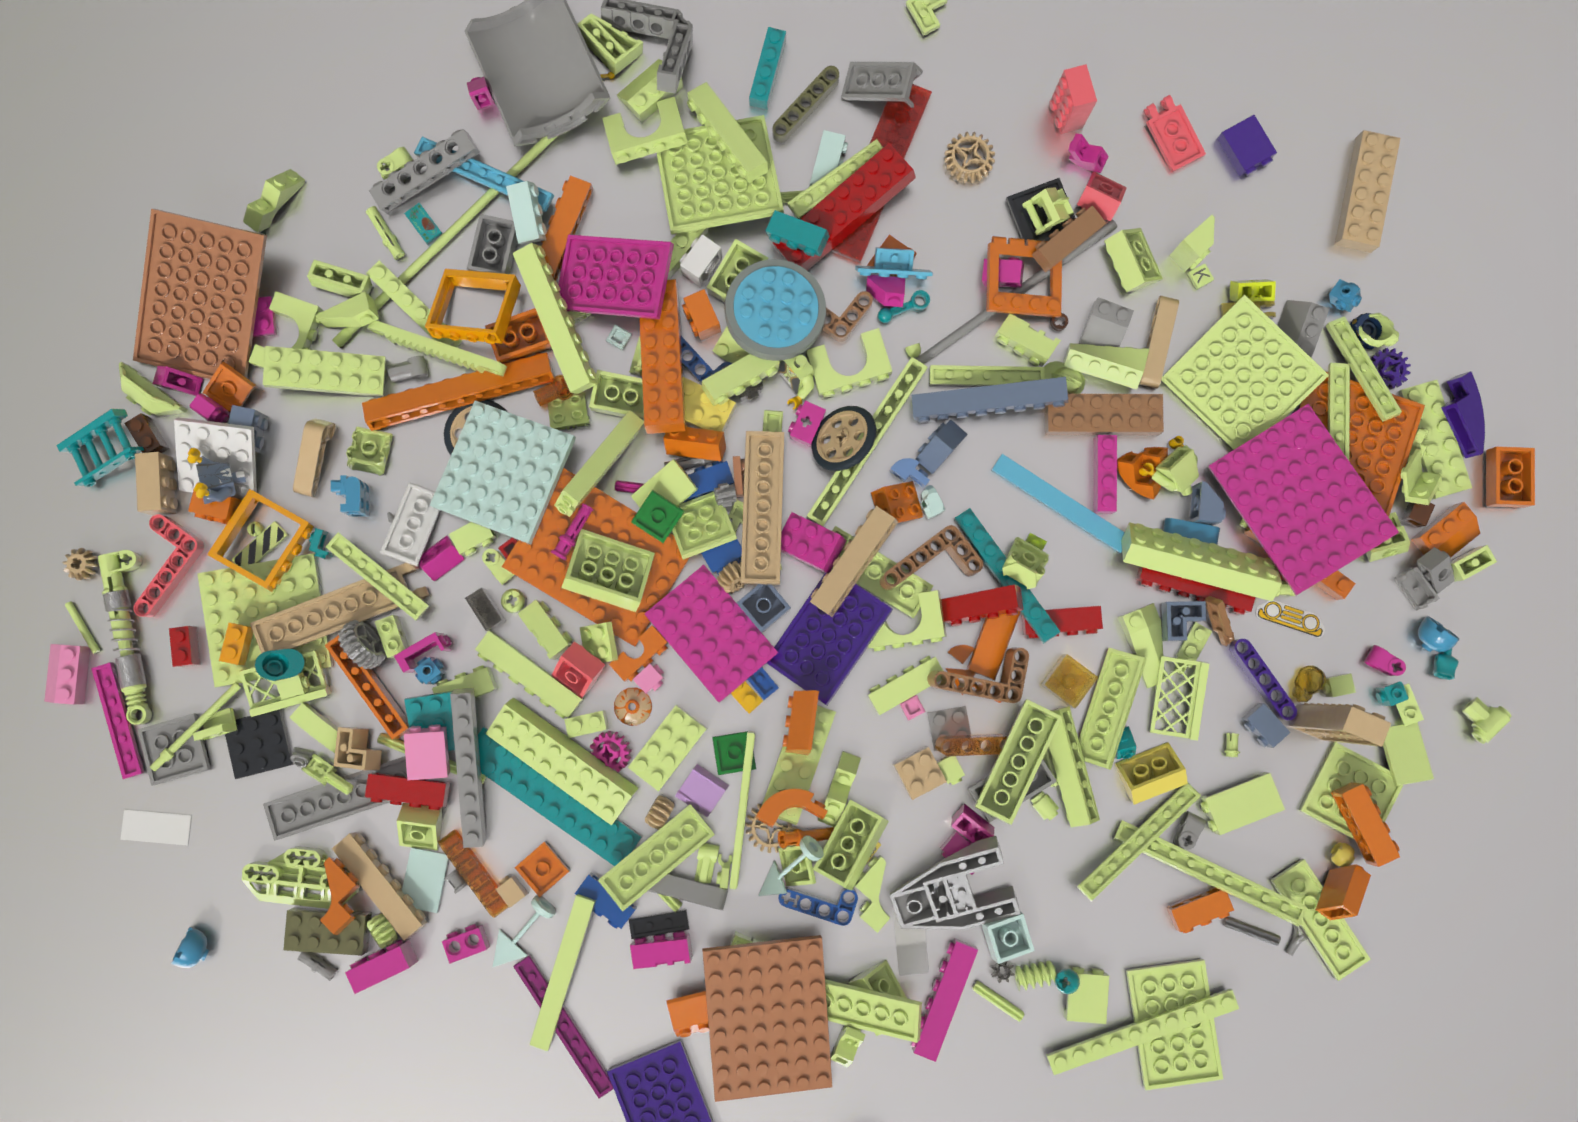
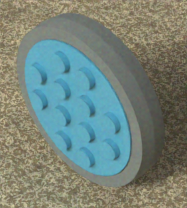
[724,259,826,361]

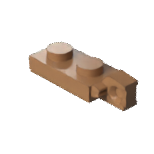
[1204,596,1235,646]

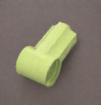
[694,843,720,883]

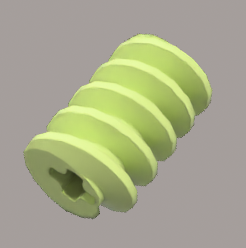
[1015,960,1057,991]

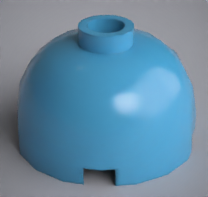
[1418,616,1460,652]
[171,927,209,968]

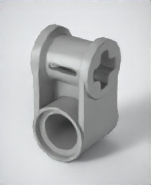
[1173,811,1206,850]

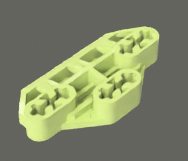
[242,846,360,909]

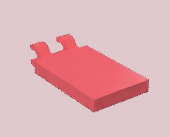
[1144,95,1206,173]

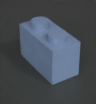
[1242,703,1291,748]

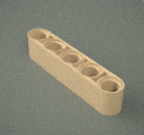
[1139,295,1179,389]

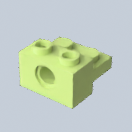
[1366,512,1410,562]

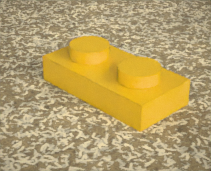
[730,681,763,714]

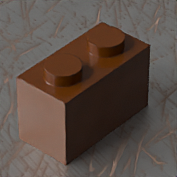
[124,413,169,453]

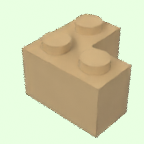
[333,727,382,770]

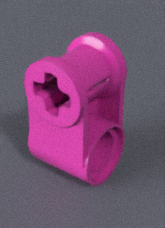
[1364,645,1406,676]

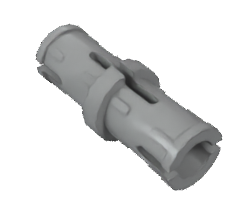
[297,952,337,981]

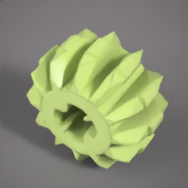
[367,913,397,949]

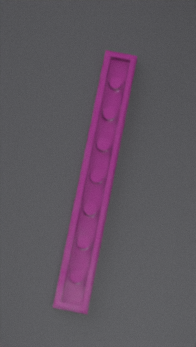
[513,954,613,1099]

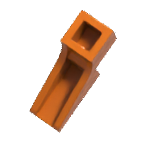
[320,857,360,935]

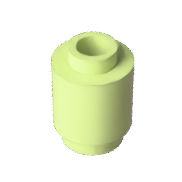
[1030,791,1059,821]

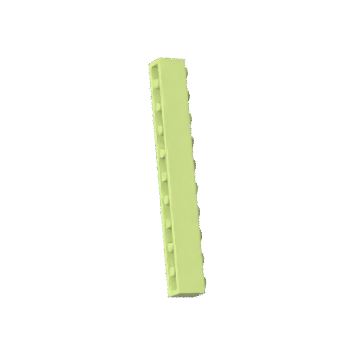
[806,357,928,527]

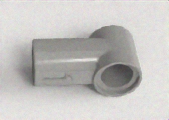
[387,356,428,382]

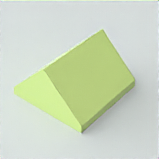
[778,845,816,886]

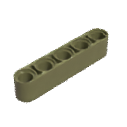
[772,65,840,143]

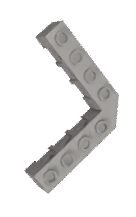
[601,0,693,94]

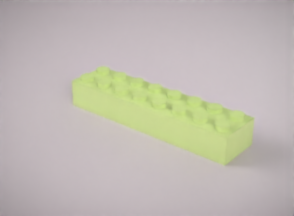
[1121,522,1282,601]
[486,698,638,826]

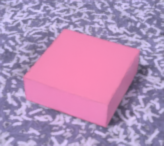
[900,694,926,721]

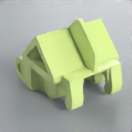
[1022,187,1074,235]

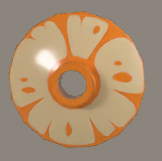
[614,688,652,726]

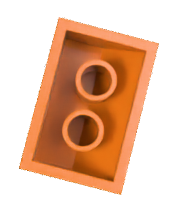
[1411,502,1481,558]
[782,690,819,755]
[666,991,709,1037]

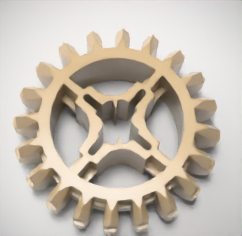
[944,132,995,183]
[745,803,798,853]

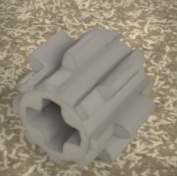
[714,483,737,507]

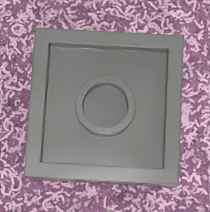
[927,706,973,751]

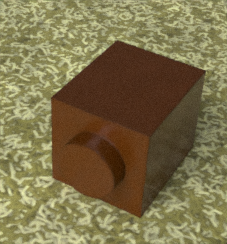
[1401,502,1435,528]

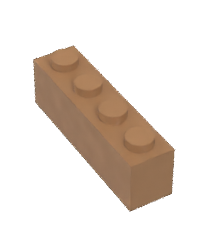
[1032,205,1106,273]

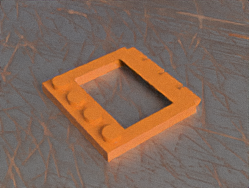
[986,236,1062,318]

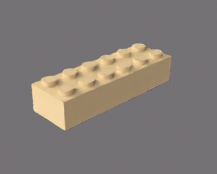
[1334,130,1401,253]

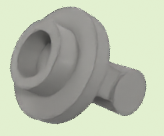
[290,747,314,767]

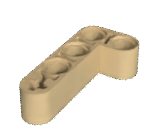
[293,418,336,497]

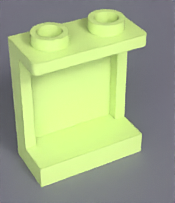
[1064,967,1109,1024]

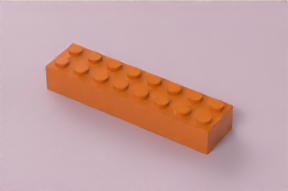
[639,279,686,434]

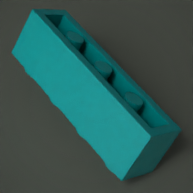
[749,27,786,110]

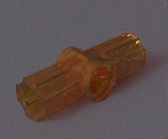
[533,375,574,406]

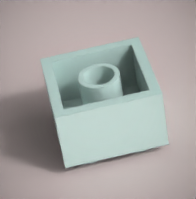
[982,912,1035,964]

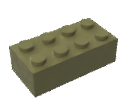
[283,907,372,956]

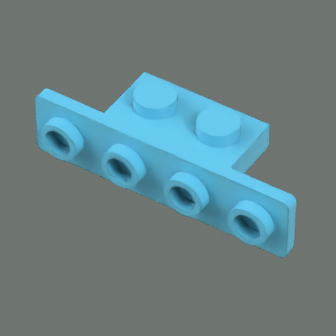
[855,247,933,279]

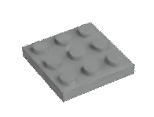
[137,713,210,786]

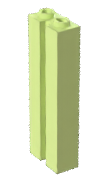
[554,410,644,517]

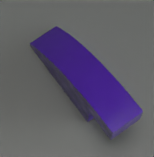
[1441,371,1485,459]

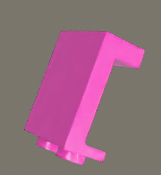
[394,632,452,673]

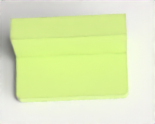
[193,708,237,741]

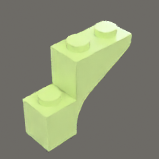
[243,169,305,233]
[818,752,861,827]
[855,855,890,933]

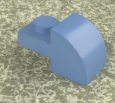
[889,458,930,488]

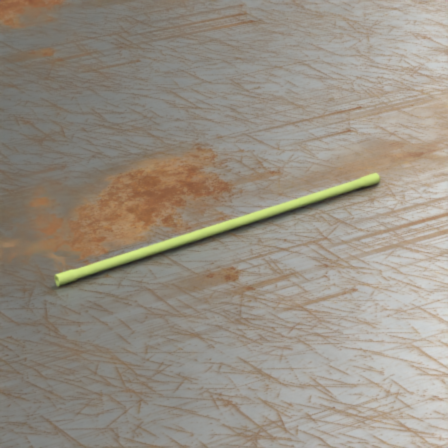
[332,136,558,348]

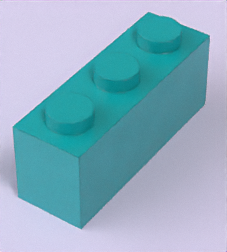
[765,210,830,257]

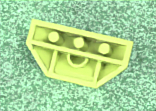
[119,362,188,417]

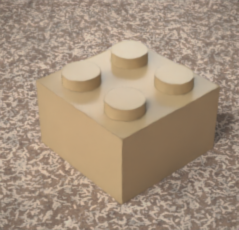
[893,746,947,800]

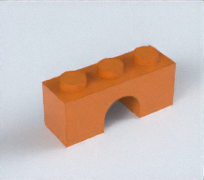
[609,625,668,682]

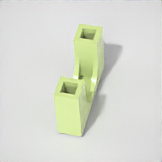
[602,97,688,165]
[249,291,324,369]
[806,328,892,398]
[868,590,947,651]

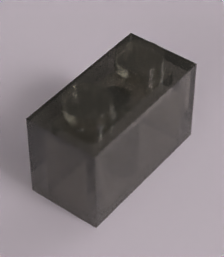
[465,588,506,631]

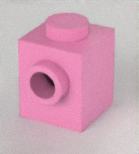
[633,664,664,694]

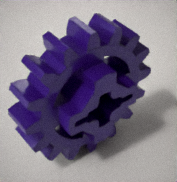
[1370,348,1411,390]

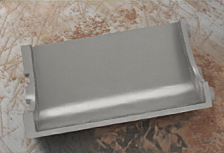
[465,0,610,146]

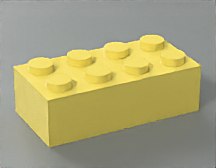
[683,377,737,432]

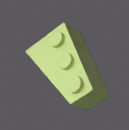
[995,314,1061,367]

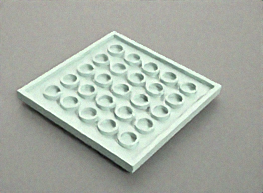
[429,401,576,545]

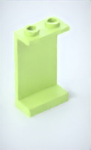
[1200,772,1285,835]

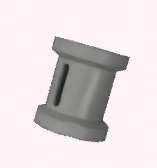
[444,868,469,894]

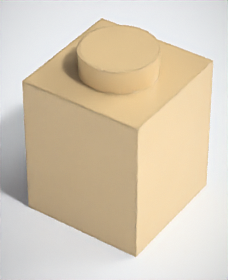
[496,875,528,908]

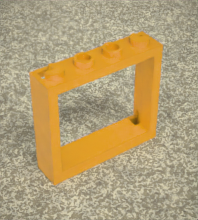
[425,269,521,344]
[207,489,314,592]

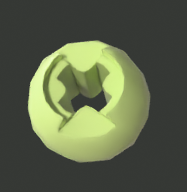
[501,589,525,613]

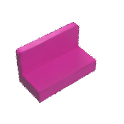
[419,535,464,581]

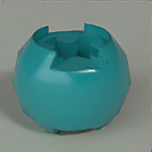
[1055,968,1080,994]

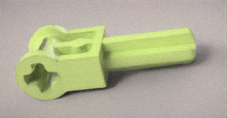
[301,754,354,795]

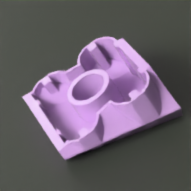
[675,764,729,817]

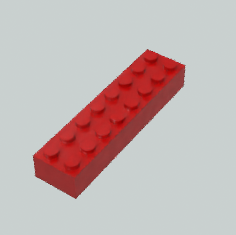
[773,143,916,271]

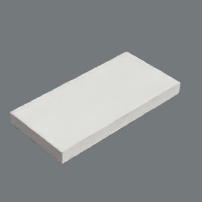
[380,482,440,567]

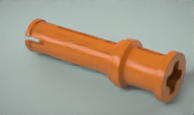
[778,827,834,848]

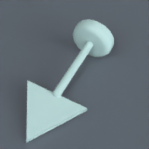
[758,836,824,896]
[492,895,556,968]

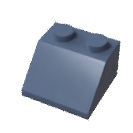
[1189,481,1226,526]

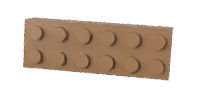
[1044,394,1164,436]

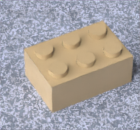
[135,452,178,516]

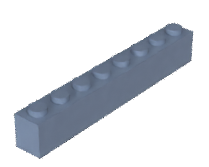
[911,377,1069,423]

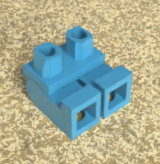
[330,475,370,517]

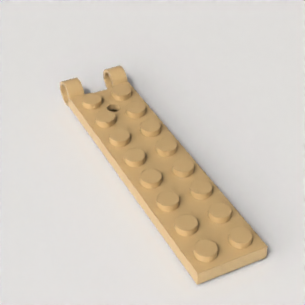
[250,563,430,654]

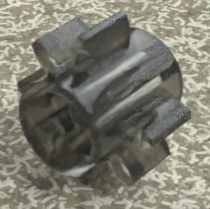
[990,961,1015,983]

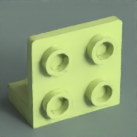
[1401,449,1442,505]

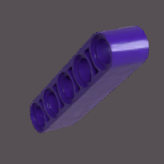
[1229,639,1297,720]

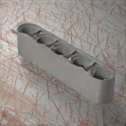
[648,874,728,910]

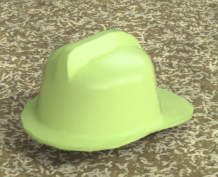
[1044,361,1085,394]

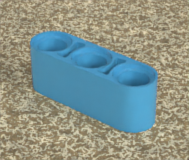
[1163,518,1220,544]

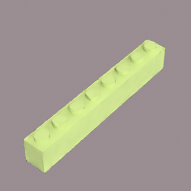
[513,243,597,394]

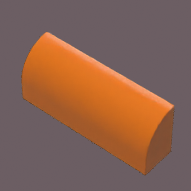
[966,611,1020,681]

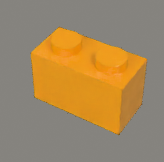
[219,623,253,666]

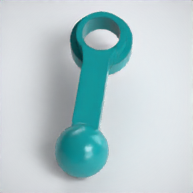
[878,290,930,323]

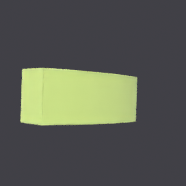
[289,703,338,753]

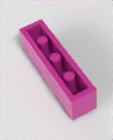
[1093,435,1117,514]

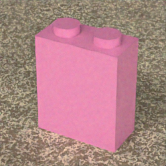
[404,724,450,780]

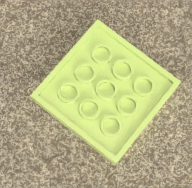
[1299,742,1403,839]

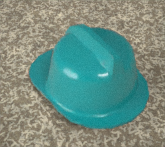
[255,649,305,681]

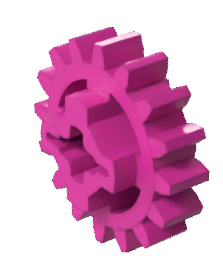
[590,731,632,772]

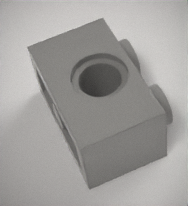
[1417,547,1455,594]

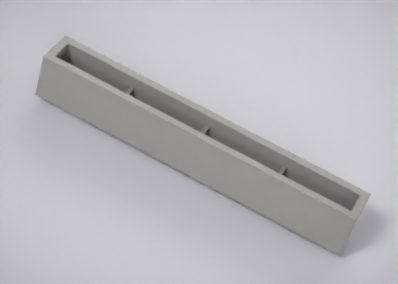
[450,688,486,848]

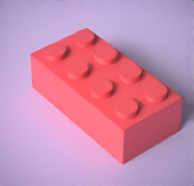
[1050,64,1097,134]

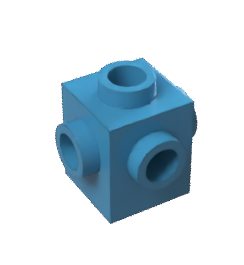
[1329,279,1362,312]
[414,657,446,685]

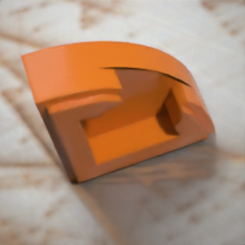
[947,645,974,664]

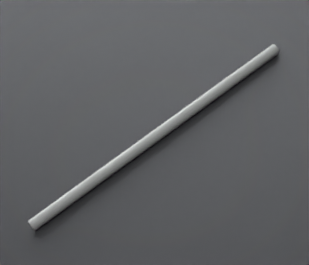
[916,220,1118,364]

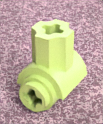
[1462,697,1512,744]

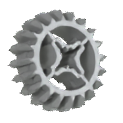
[338,620,386,669]

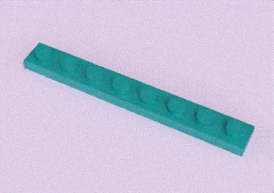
[954,508,1060,644]

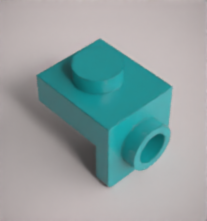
[309,528,333,559]
[1375,681,1409,706]
[1116,726,1137,759]

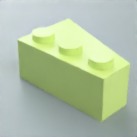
[577,14,643,75]
[518,600,573,660]

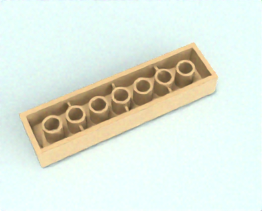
[1288,703,1391,747]

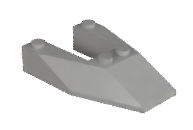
[890,836,1020,930]

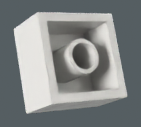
[680,234,723,288]

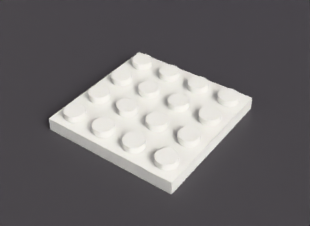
[174,417,257,499]

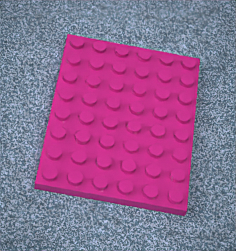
[1208,404,1399,596]

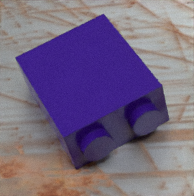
[1217,115,1277,177]

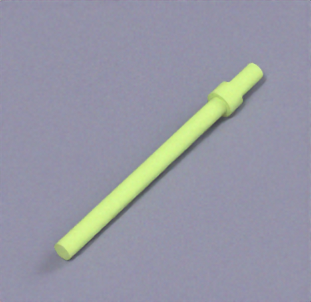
[150,682,241,771]

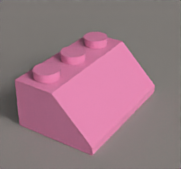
[44,644,90,705]

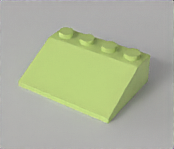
[561,529,655,612]

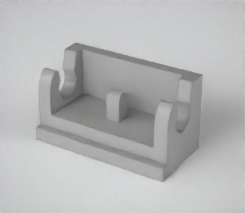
[1394,567,1440,611]

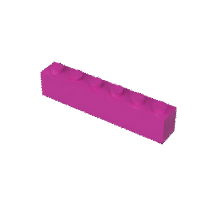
[911,938,978,1062]

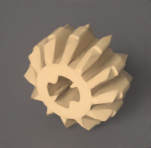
[62,548,99,581]
[716,561,745,594]
[645,795,674,830]

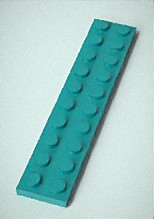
[478,727,642,866]

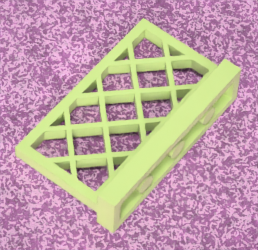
[239,650,331,717]
[1149,656,1210,741]

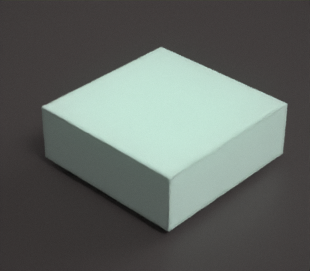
[606,324,632,351]

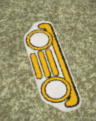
[1256,600,1325,638]

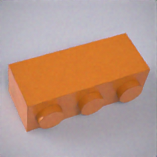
[663,427,726,461]
[1167,888,1234,933]

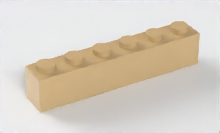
[810,506,898,617]
[332,832,427,940]

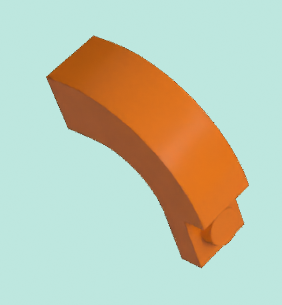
[755,789,828,828]

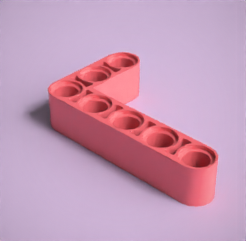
[133,514,204,617]

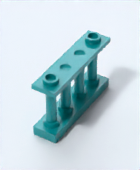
[56,409,144,487]

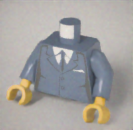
[187,448,246,504]

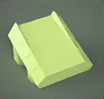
[346,427,393,476]
[1002,537,1049,589]

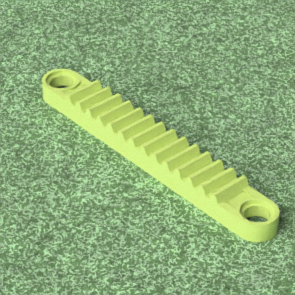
[367,321,507,376]

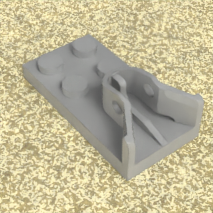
[841,62,923,108]

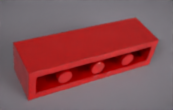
[941,584,1024,626]
[1021,606,1103,639]
[365,773,450,810]

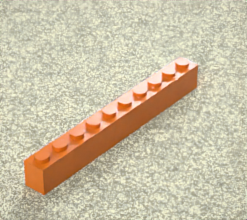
[362,352,555,431]

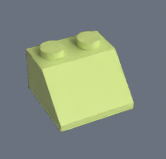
[397,803,443,851]

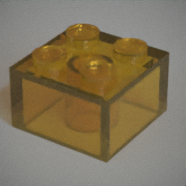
[1041,654,1099,709]

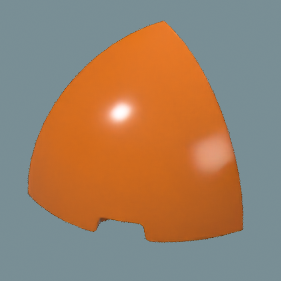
[1117,447,1168,500]

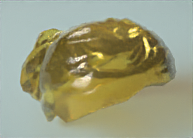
[1292,666,1326,703]

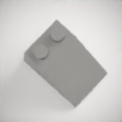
[1079,297,1134,347]

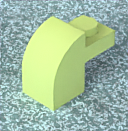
[830,1025,866,1067]

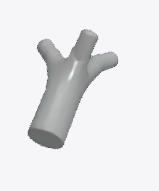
[1285,924,1307,956]

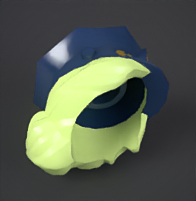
[1350,313,1399,350]

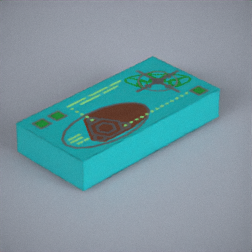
[404,203,443,245]

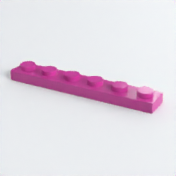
[91,662,144,779]

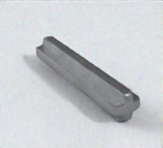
[1223,917,1281,946]

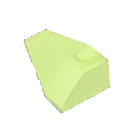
[1118,603,1165,688]

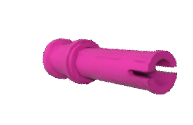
[551,503,594,561]

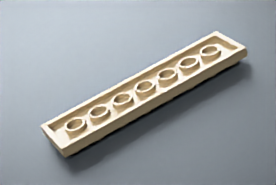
[741,431,784,585]

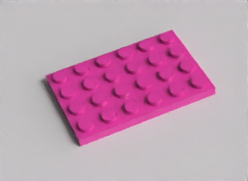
[558,235,674,319]
[645,565,778,703]

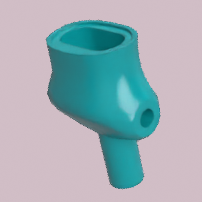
[1434,649,1459,680]

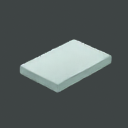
[402,847,450,913]

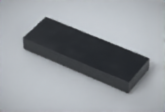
[629,909,690,939]

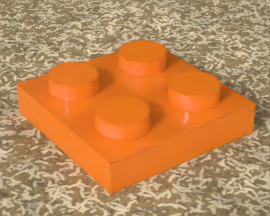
[203,362,256,413]
[514,841,570,898]

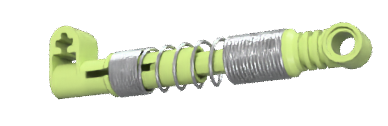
[98,550,152,725]

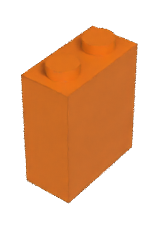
[1315,864,1371,920]

